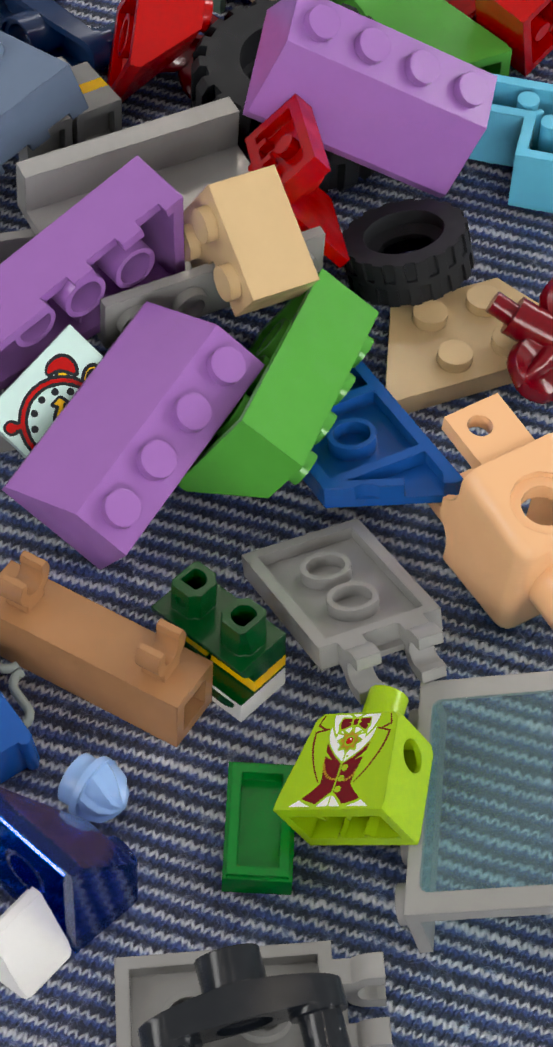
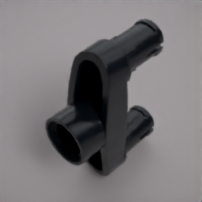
[137,943,352,1047]

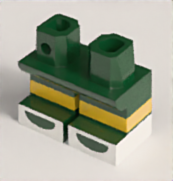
[151,561,286,722]

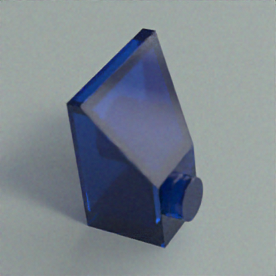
[0,787,138,954]

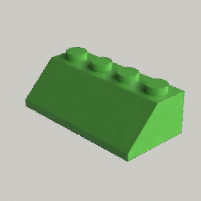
[178,268,379,498]

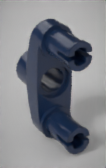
[0,0,115,72]

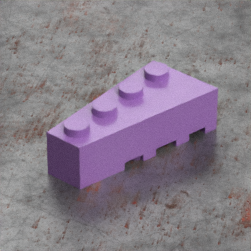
[0,155,185,391]

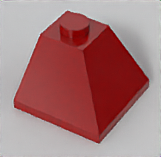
[107,0,213,102]

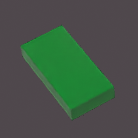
[221,761,294,895]

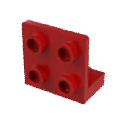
[245,93,350,268]

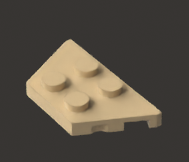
[385,278,539,413]

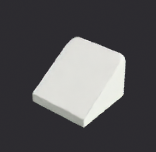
[0,886,72,999]

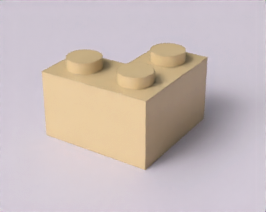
[184,164,320,317]

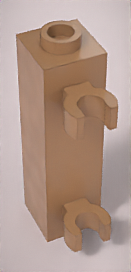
[0,550,213,747]

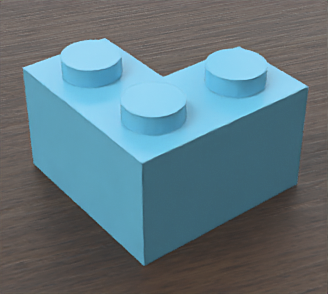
[468,73,553,213]

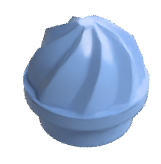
[58,753,129,823]

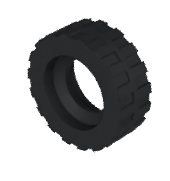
[342,198,475,307]

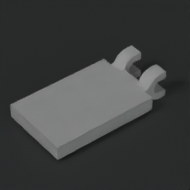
[241,518,447,705]
[114,940,393,1047]

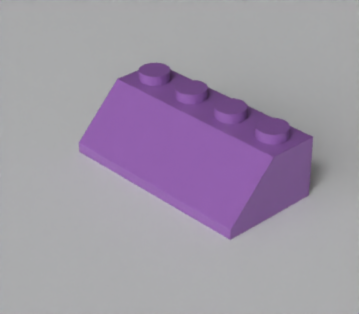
[242,0,498,198]
[1,301,265,570]

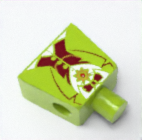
[273,685,433,846]

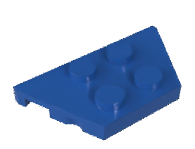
[303,361,463,508]

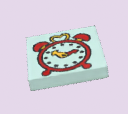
[0,324,103,458]

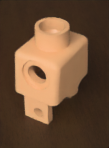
[427,393,553,630]

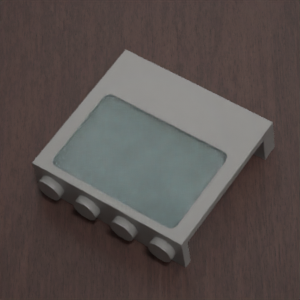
[395,671,553,953]

